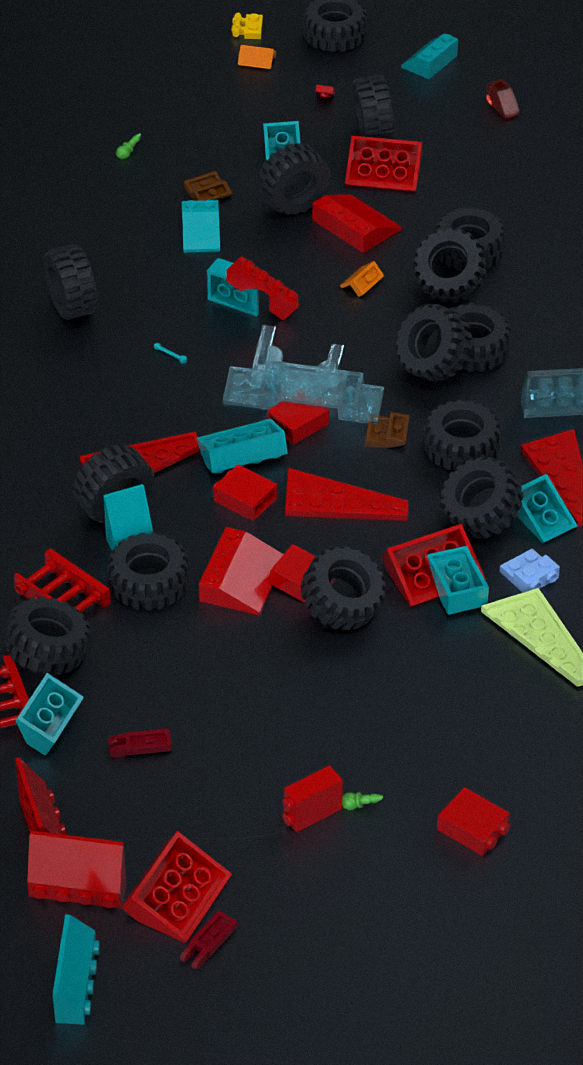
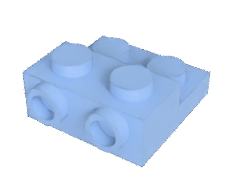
[500,549,560,593]

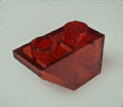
[486,79,520,118]

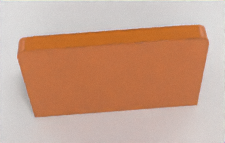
[238,45,276,69]
[340,261,384,297]

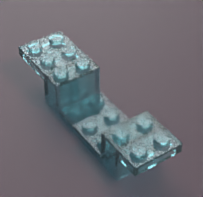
[223,360,384,425]

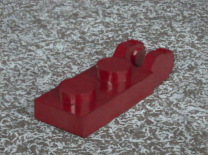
[108,728,172,758]
[180,910,238,970]

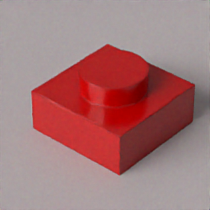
[315,85,335,99]

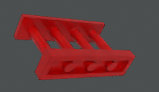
[14,548,111,613]
[0,655,29,728]

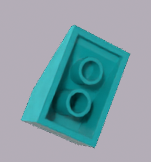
[263,121,300,160]
[182,200,220,252]
[207,258,259,316]
[517,474,578,543]
[103,484,153,550]
[427,546,489,615]

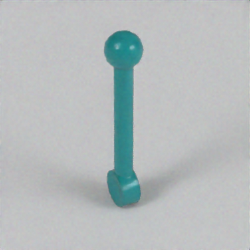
[153,343,187,364]

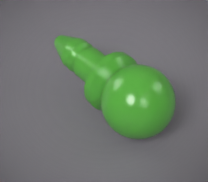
[116,133,141,159]
[342,792,383,810]

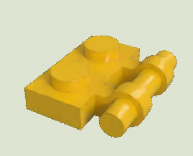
[231,13,263,39]

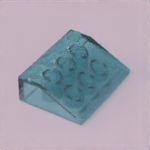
[521,368,583,418]

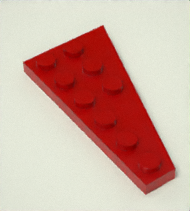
[521,429,583,528]
[80,432,200,473]
[285,468,408,521]

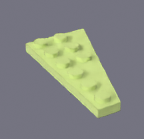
[481,588,583,687]

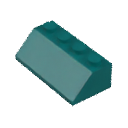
[197,419,288,473]
[53,914,100,1025]

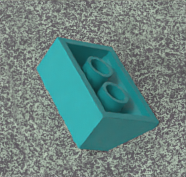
[401,33,458,79]
[15,673,84,756]

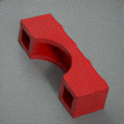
[226,256,298,320]

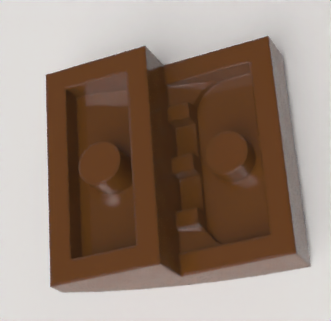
[183,171,232,201]
[365,412,410,448]

